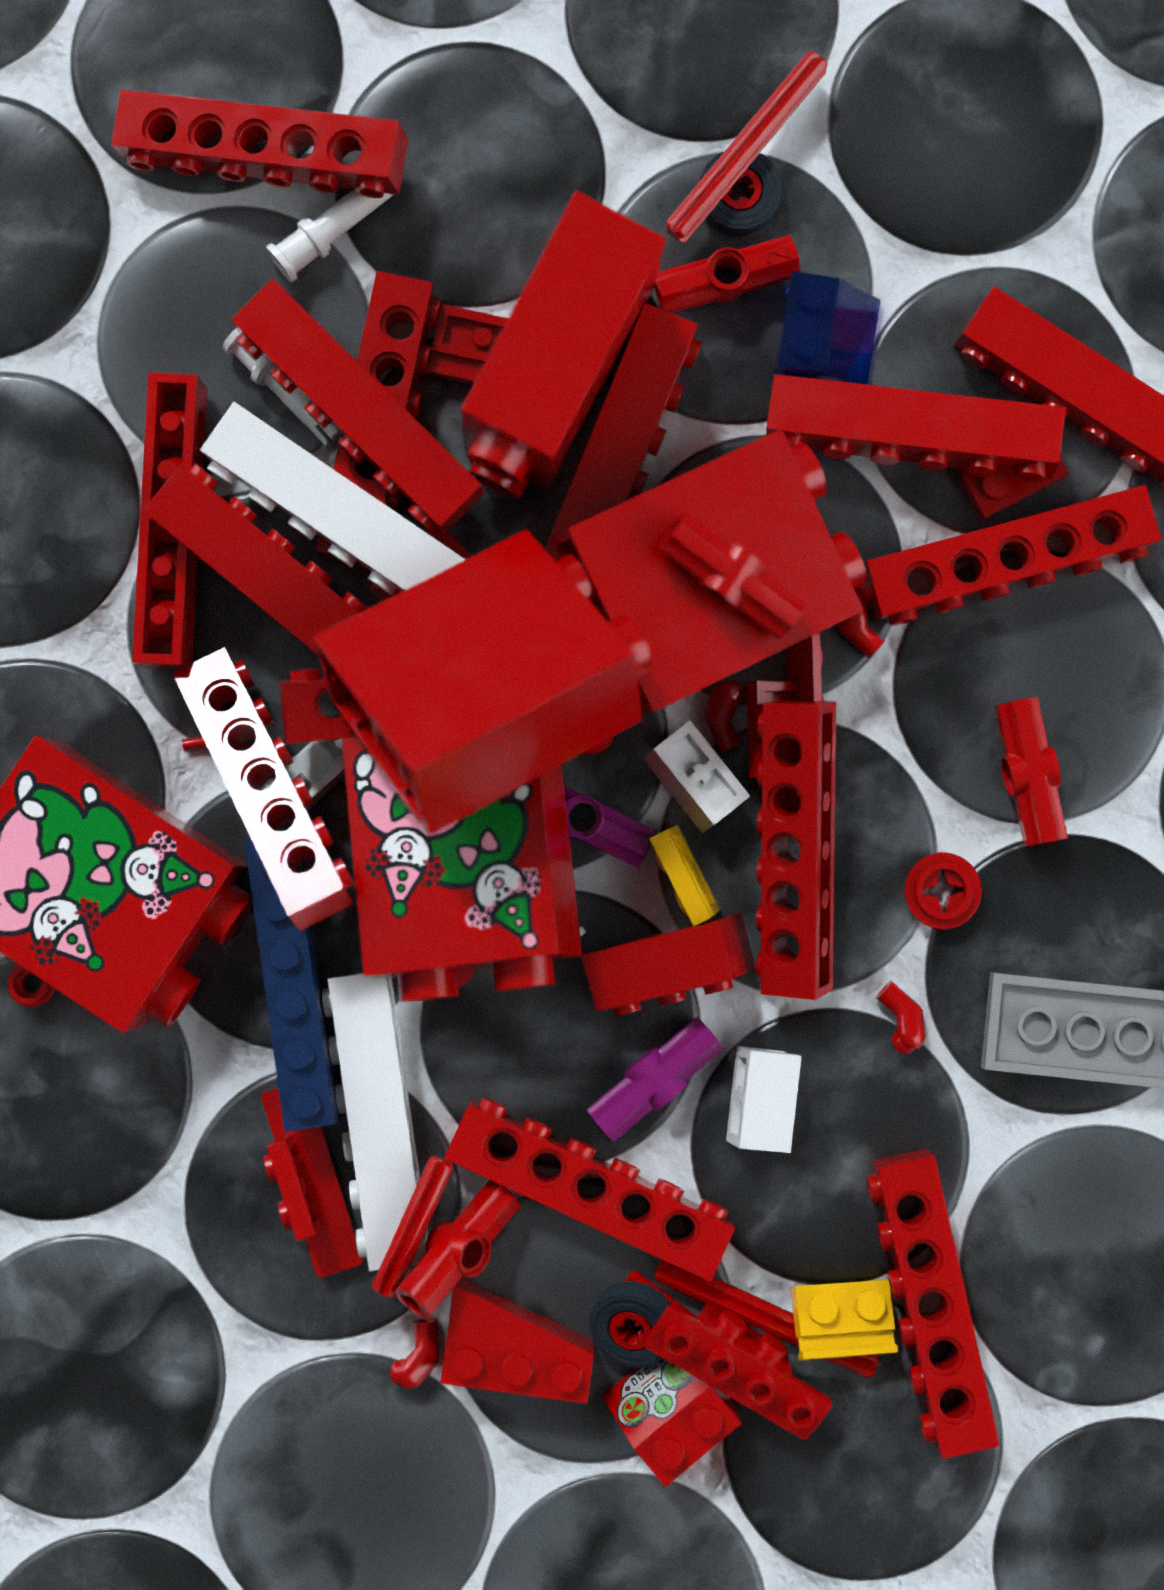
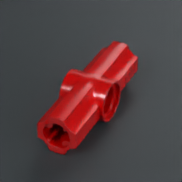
[654,235,801,314]
[658,513,806,639]
[994,697,1068,846]
[395,1180,521,1320]

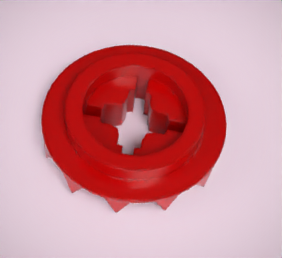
[903,852,982,929]

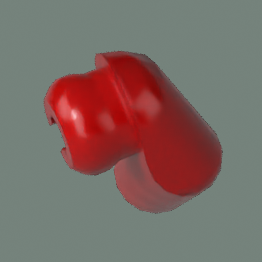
[837,586,885,658]
[704,681,746,754]
[876,981,926,1054]
[390,1318,439,1389]

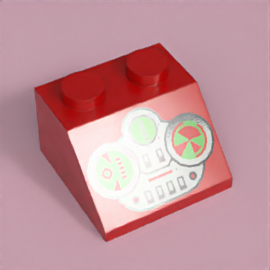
[602,1358,742,1487]

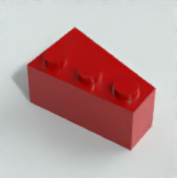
[582,912,756,1017]
[440,1276,594,1404]

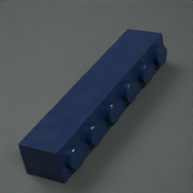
[244,838,341,1132]

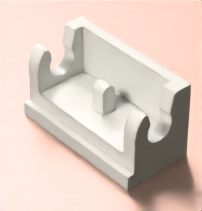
[643,721,750,833]
[257,740,345,831]
[726,1046,802,1153]

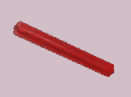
[665,51,828,243]
[654,1259,880,1378]

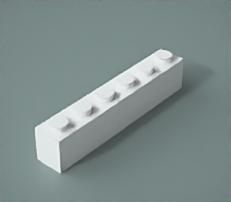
[200,402,465,595]
[322,972,428,1271]

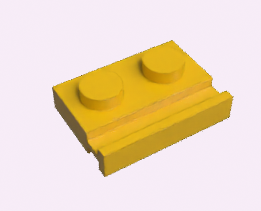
[649,825,721,926]
[790,1280,898,1361]

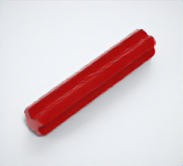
[372,1156,453,1298]

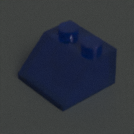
[772,271,881,385]

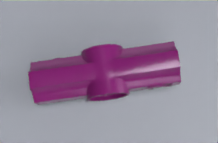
[564,786,657,869]
[587,1016,725,1142]

